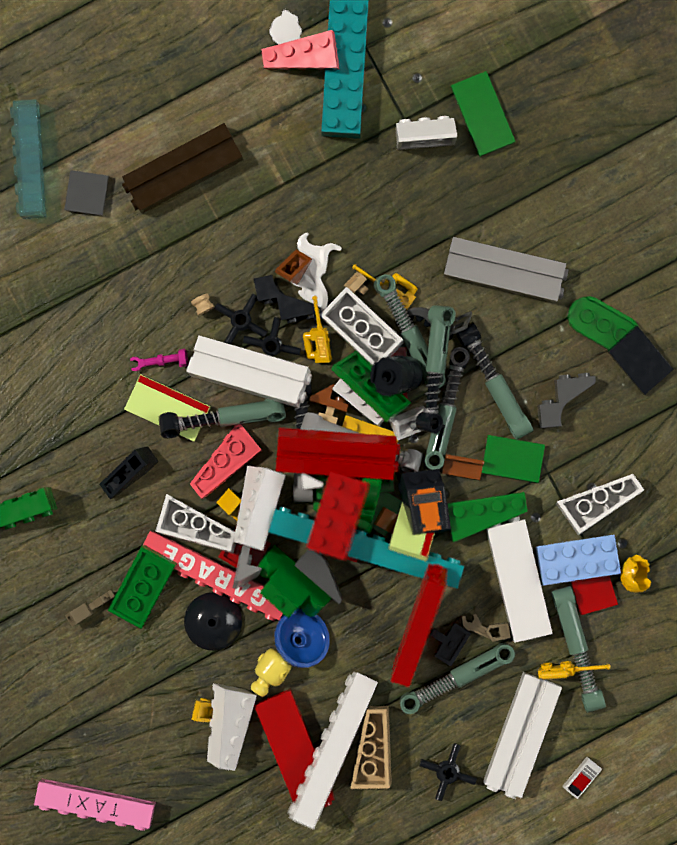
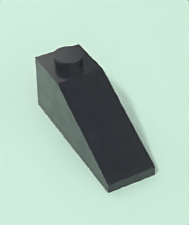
[99,446,159,499]

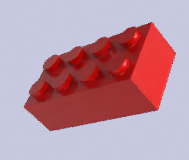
[306,472,370,561]

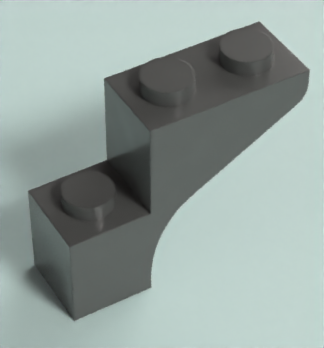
[537,373,596,428]

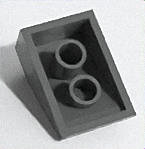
[295,549,343,604]

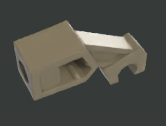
[65,590,115,627]
[461,614,510,642]

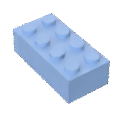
[535,535,621,586]

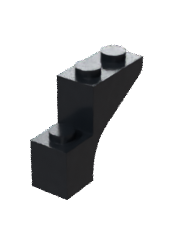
[254,275,322,324]

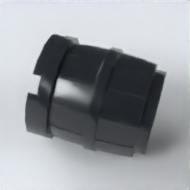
[370,356,423,396]

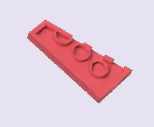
[261,30,339,69]
[190,424,263,499]

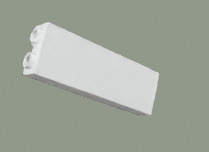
[186,336,312,408]
[486,516,553,643]
[483,672,562,799]

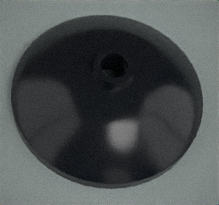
[184,592,242,651]

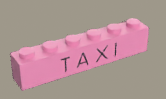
[34,778,156,830]

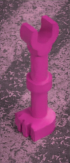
[130,349,189,372]

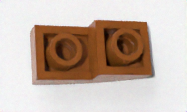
[374,507,398,534]

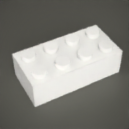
[320,287,404,366]

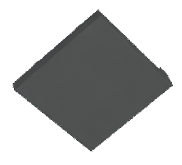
[64,170,109,216]

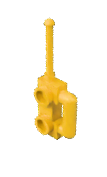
[352,264,417,310]
[303,296,332,363]
[538,661,610,680]

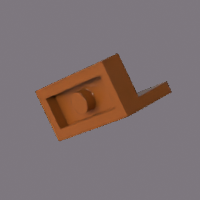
[442,454,485,480]

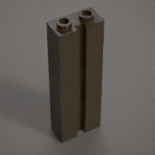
[122,123,243,214]

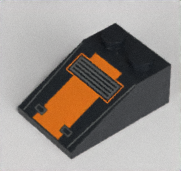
[398,469,451,535]

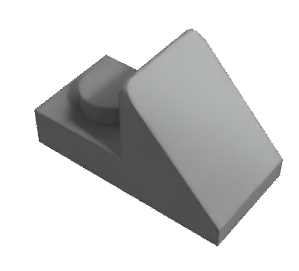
[232,546,262,589]

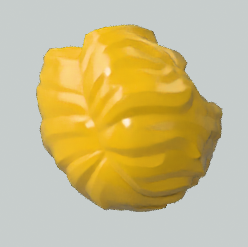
[620,555,651,593]

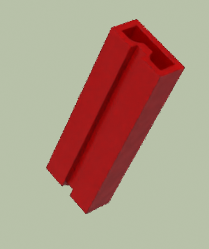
[276,428,400,480]
[391,563,447,687]
[254,688,335,808]

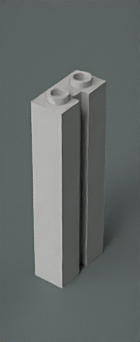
[443,237,568,303]

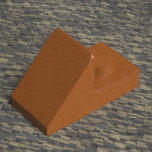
[309,384,349,412]

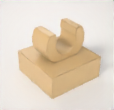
[344,272,369,295]
[319,406,338,424]

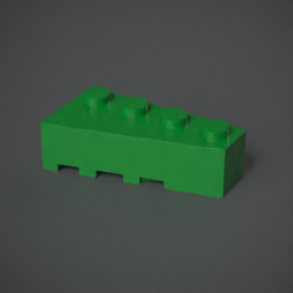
[0,487,57,530]
[447,492,528,542]

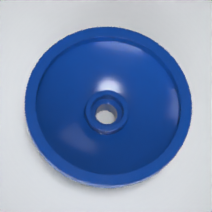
[275,609,330,668]

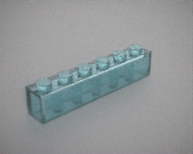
[10,99,46,219]

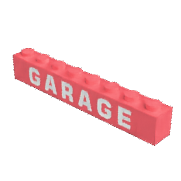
[143,530,283,622]

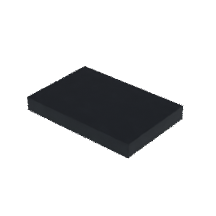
[607,326,674,395]

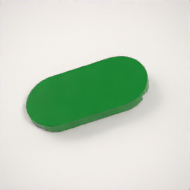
[568,296,638,350]

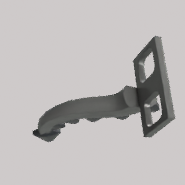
[396,307,473,340]

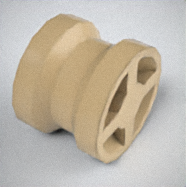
[191,293,215,316]

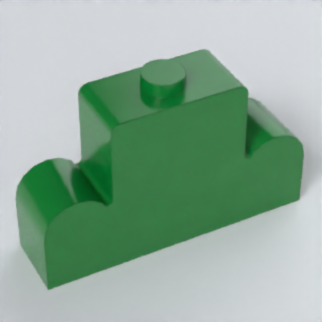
[257,545,332,618]

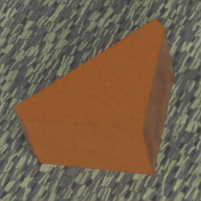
[275,249,312,285]

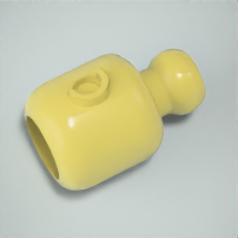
[251,648,292,697]

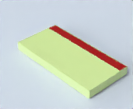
[124,374,210,442]
[389,502,434,561]

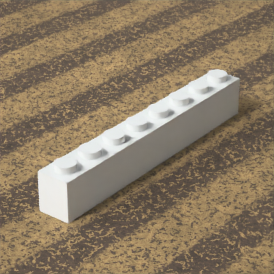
[288,672,378,829]

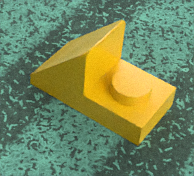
[216,488,241,521]
[192,698,213,722]

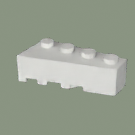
[234,466,285,550]
[556,474,644,535]
[156,494,236,554]
[207,683,257,771]

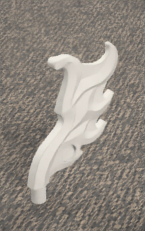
[291,233,341,320]

